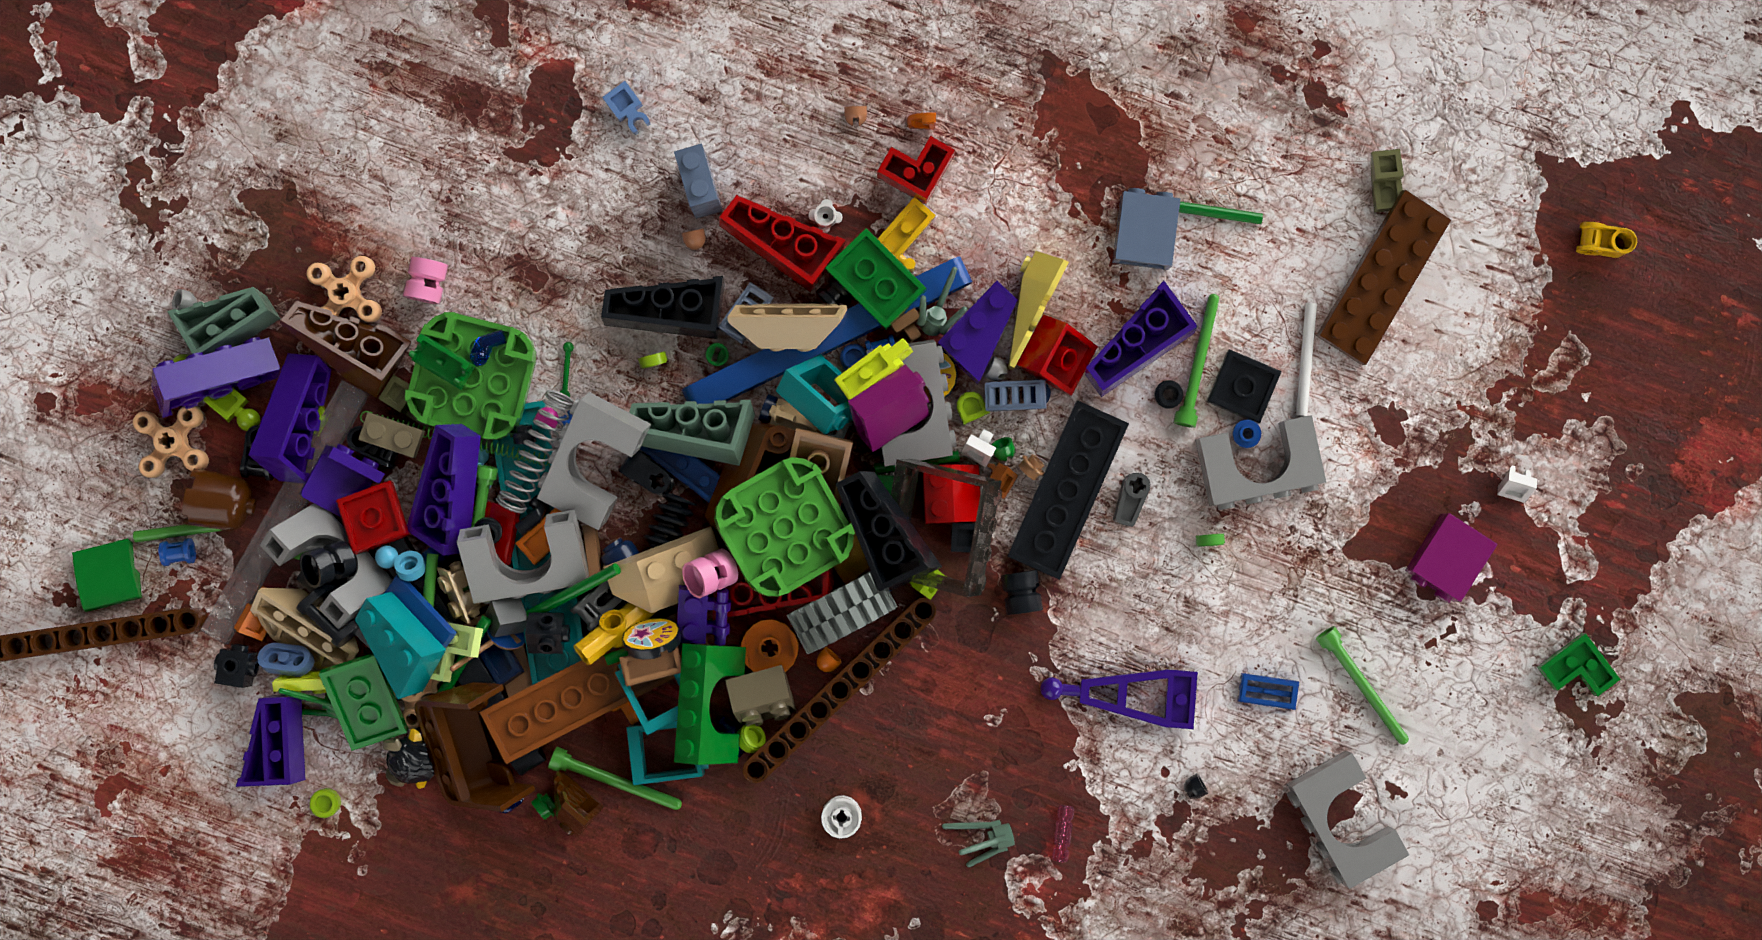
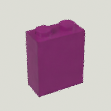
[848,364,929,452]
[1405,513,1498,604]

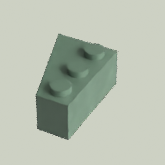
[167,287,281,355]

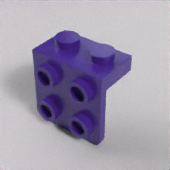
[300,443,385,517]

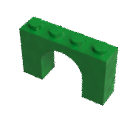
[674,644,746,765]

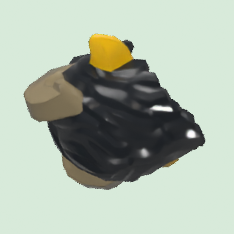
[383,728,434,789]

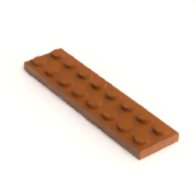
[480,612,709,764]

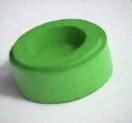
[1196,533,1225,547]

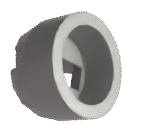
[172,289,197,310]
[984,356,1008,381]

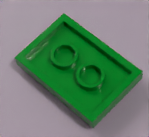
[825,228,927,330]
[319,653,408,751]

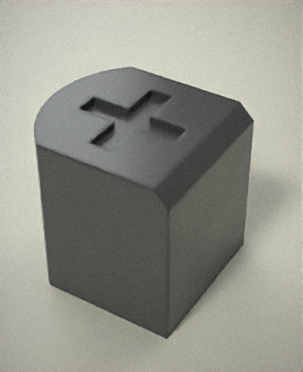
[485,597,528,637]

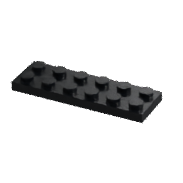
[1007,400,1129,580]

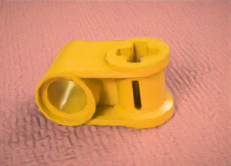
[1576,222,1637,258]

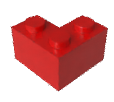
[877,136,955,205]

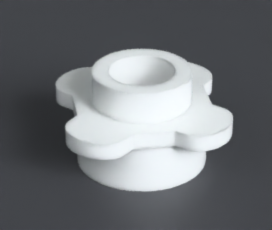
[809,199,842,233]

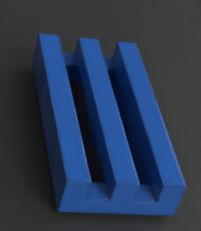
[1237,673,1299,710]

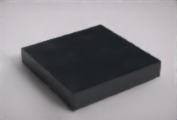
[1206,349,1282,424]

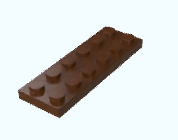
[1316,190,1451,365]

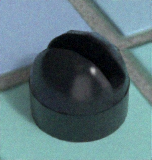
[1184,773,1208,799]

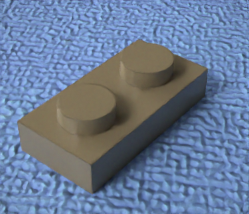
[358,412,425,458]

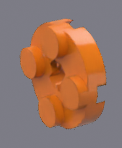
[741,619,799,672]

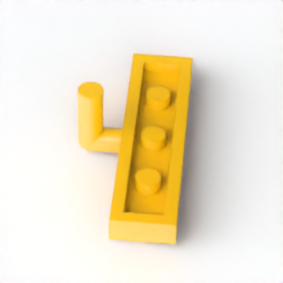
[878,197,936,273]

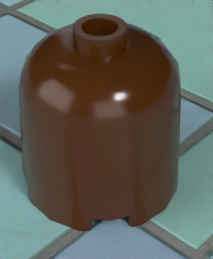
[182,468,257,530]

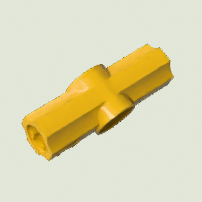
[573,602,658,665]

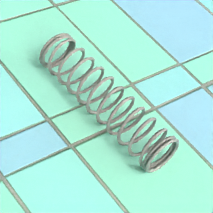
[496,390,574,513]

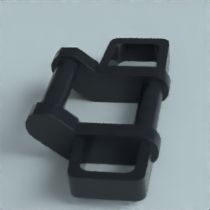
[297,572,371,650]

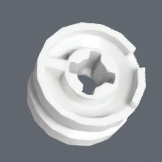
[821,795,862,838]

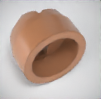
[844,106,867,126]
[682,228,706,250]

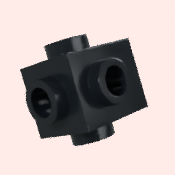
[525,612,570,654]
[214,643,260,688]

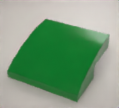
[72,538,142,612]

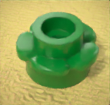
[531,793,555,820]

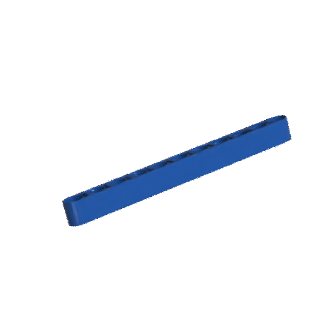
[681,256,973,404]

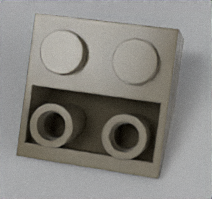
[725,665,797,727]

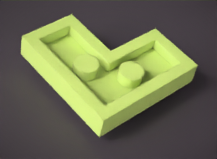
[430,622,483,682]

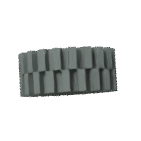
[787,571,897,654]

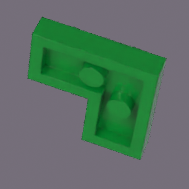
[1537,633,1621,697]

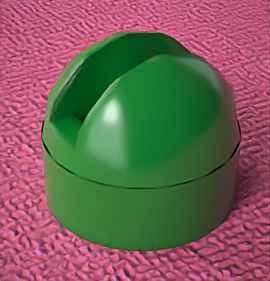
[705,343,729,366]
[991,437,1015,462]

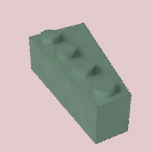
[629,400,755,466]

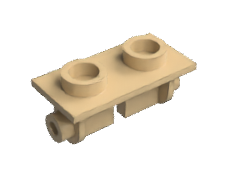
[769,398,826,435]
[437,561,481,624]

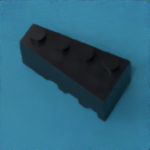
[601,276,725,339]
[835,471,942,592]

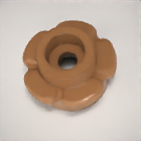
[1018,454,1045,480]

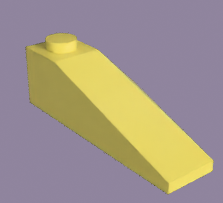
[1008,251,1069,371]

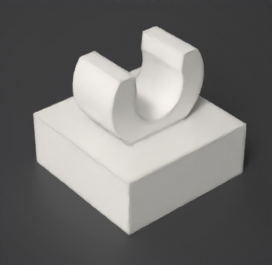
[960,429,996,467]
[1497,466,1537,503]

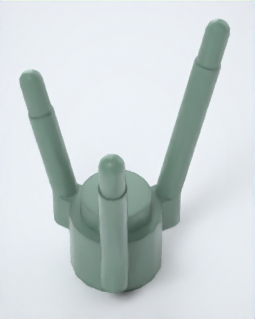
[917,267,967,336]
[942,819,1015,867]

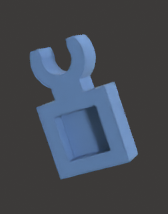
[602,81,651,135]

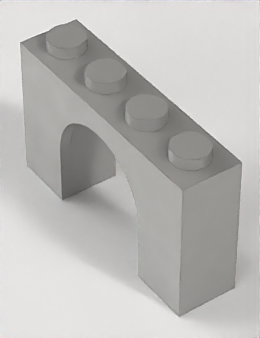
[866,339,957,466]
[537,392,651,530]
[1195,415,1326,510]
[260,504,393,630]
[457,509,589,604]
[1287,751,1409,889]

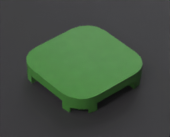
[405,312,536,440]
[714,457,855,597]

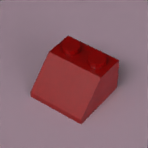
[1016,314,1098,396]
[922,465,982,524]

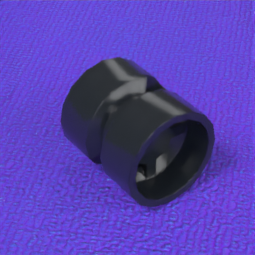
[300,540,356,588]
[1001,570,1043,615]

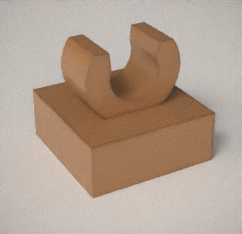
[890,308,921,343]

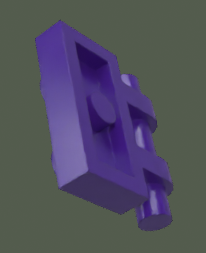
[677,585,731,646]

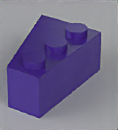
[937,281,1017,385]
[236,695,306,787]

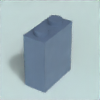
[674,143,723,219]
[1112,188,1180,270]

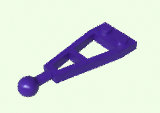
[1040,669,1198,730]

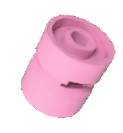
[403,257,448,305]
[682,548,738,598]

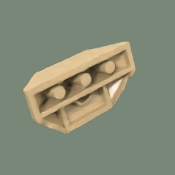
[727,304,847,352]
[603,526,719,613]
[250,588,359,670]

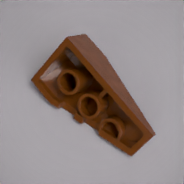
[280,301,411,398]
[553,770,604,837]

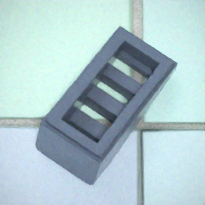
[718,282,774,345]
[985,380,1047,412]

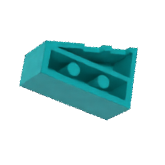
[355,592,446,699]

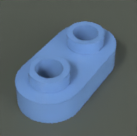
[257,643,315,677]

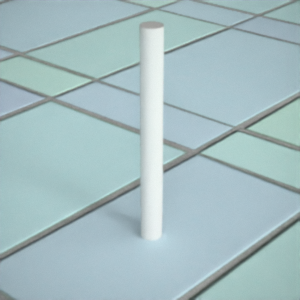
[1296,303,1317,417]

